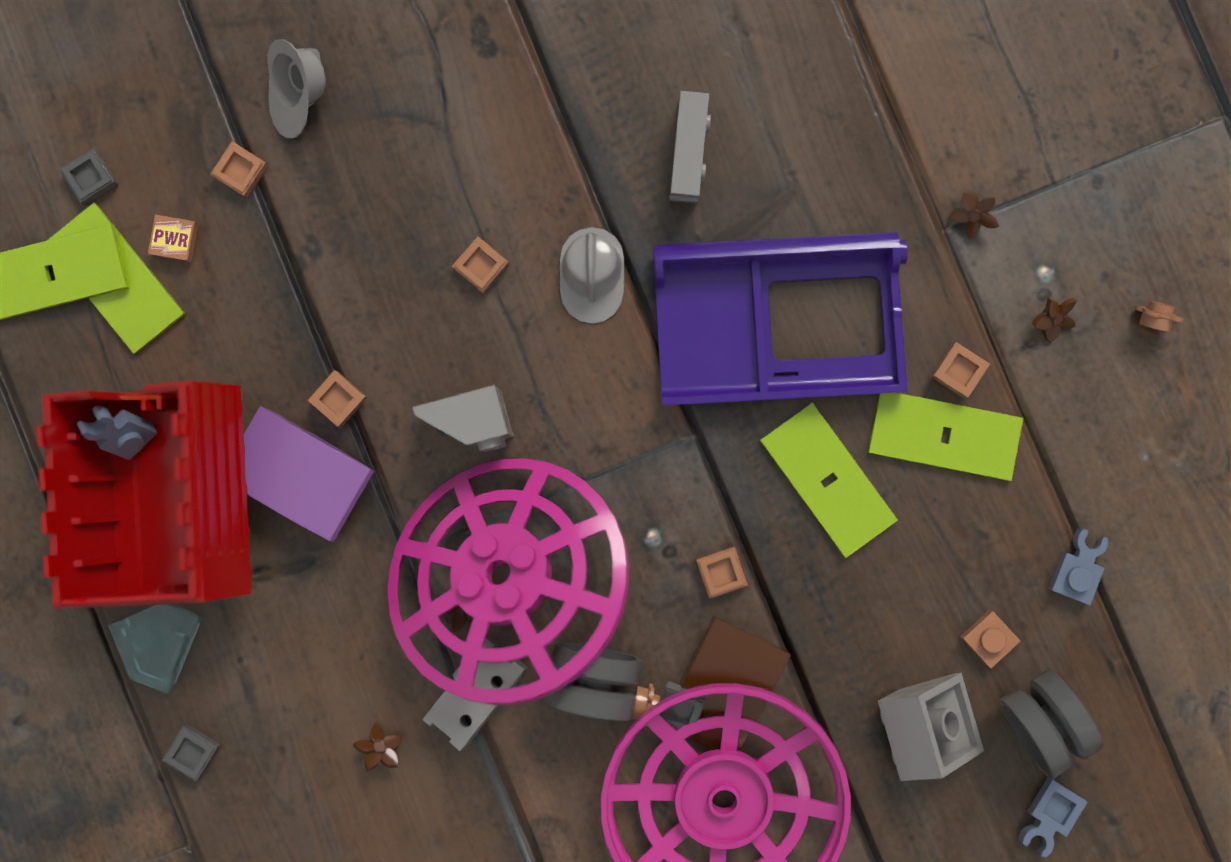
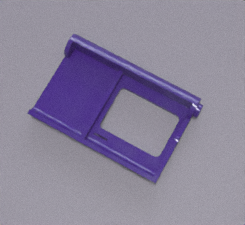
[653,232,908,405]

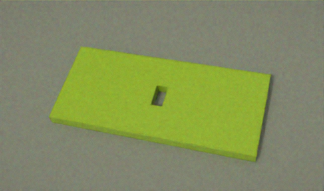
[48,203,186,354]
[0,224,129,320]
[868,393,1023,481]
[760,403,898,558]

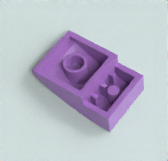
[243,406,374,542]

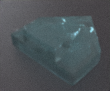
[108,603,203,694]

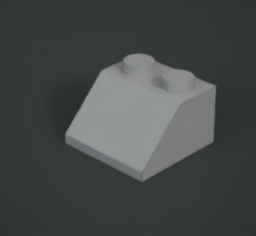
[413,385,514,453]
[878,673,984,781]

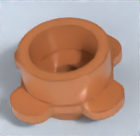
[1136,301,1184,332]
[633,683,660,728]

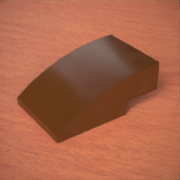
[679,615,791,751]

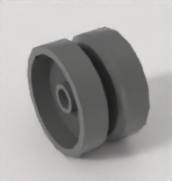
[544,642,643,721]
[999,669,1104,780]

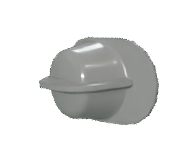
[267,39,326,138]
[560,227,624,324]

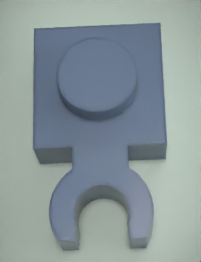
[77,406,157,460]
[1048,528,1109,605]
[1018,777,1088,858]

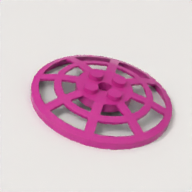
[387,458,630,705]
[601,683,851,862]

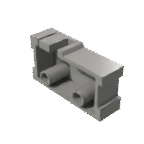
[669,91,711,204]
[422,635,528,751]

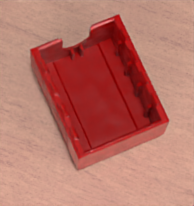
[36,381,252,609]

